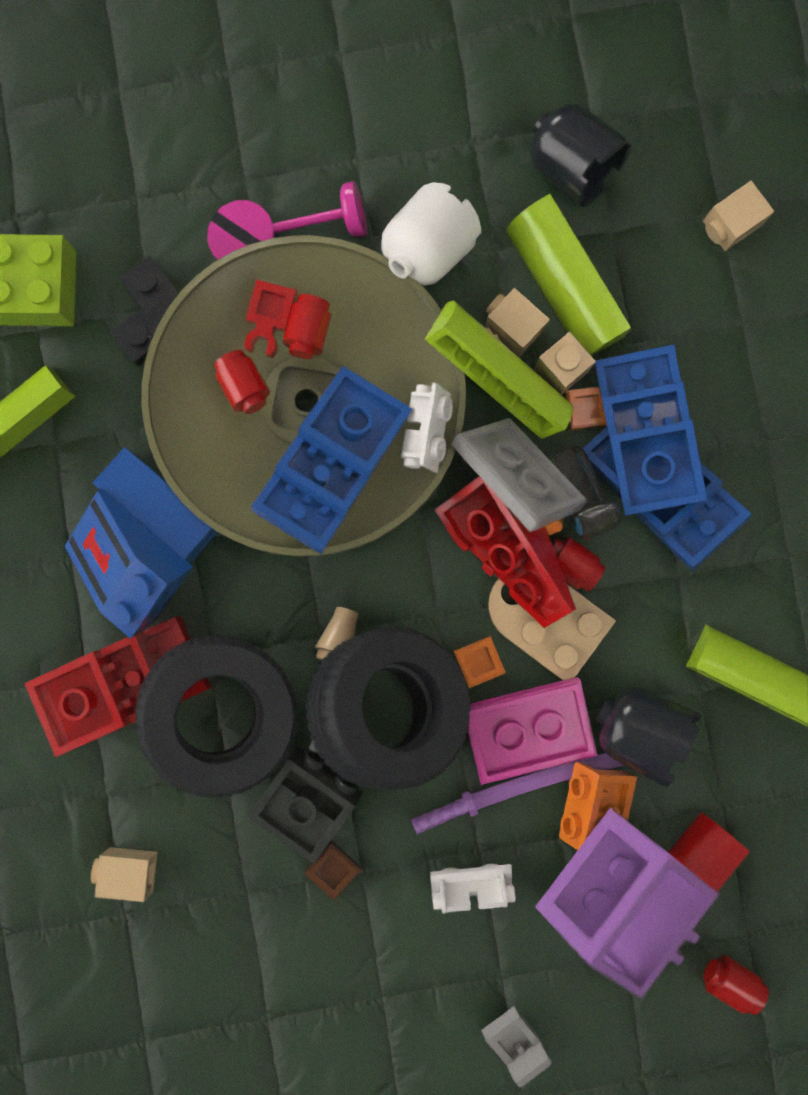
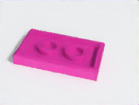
[468,677,597,785]

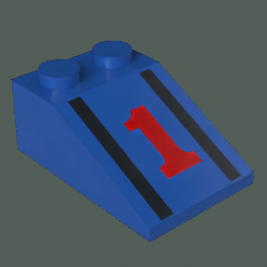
[65,489,193,639]

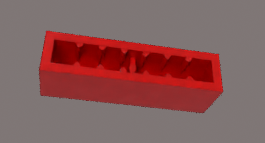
[668,812,750,892]

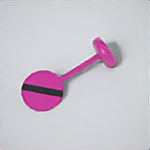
[208,181,367,260]

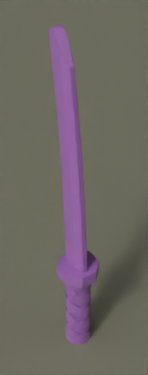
[411,753,625,834]

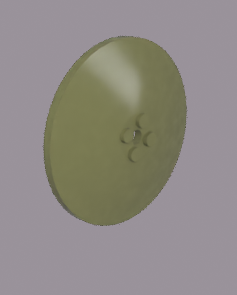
[142,235,466,557]

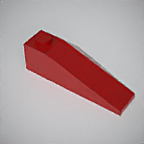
[435,476,576,628]

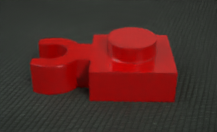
[244,279,298,359]

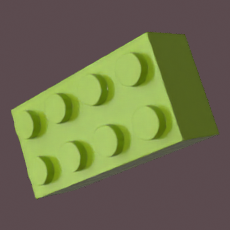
[0,234,77,326]

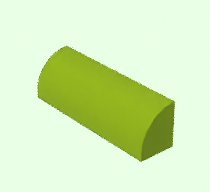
[506,194,631,357]
[425,301,573,439]
[0,364,76,458]
[685,624,808,727]

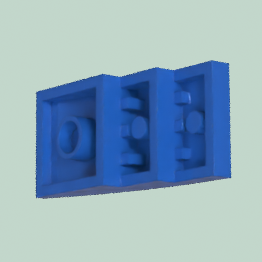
[594,344,707,516]
[251,366,412,554]
[580,427,751,572]

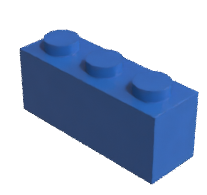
[93,447,218,564]

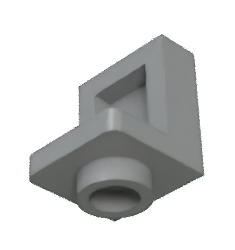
[481,1006,552,1087]

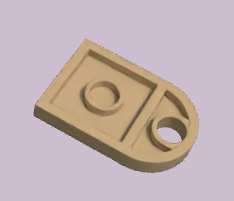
[488,578,616,681]

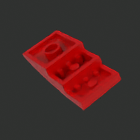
[24,616,212,757]

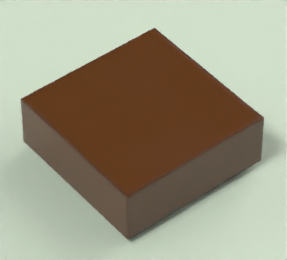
[304,841,362,901]

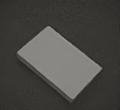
[451,418,587,532]

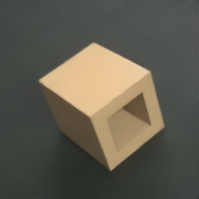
[703,181,775,252]
[485,288,550,357]
[534,332,596,395]
[91,847,158,902]

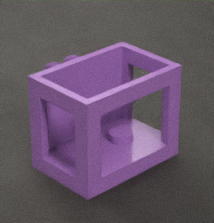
[535,808,719,998]

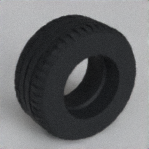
[306,627,471,789]
[136,635,298,798]

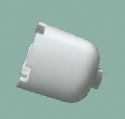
[381,182,481,286]

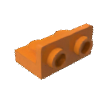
[559,762,638,850]

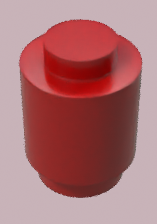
[282,294,332,360]
[214,350,270,415]
[552,536,606,592]
[703,955,769,1015]

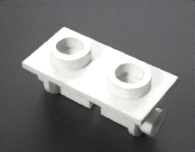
[401,383,453,473]
[430,864,515,913]

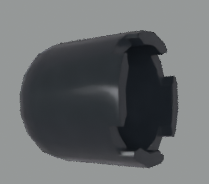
[530,104,632,208]
[595,687,701,788]

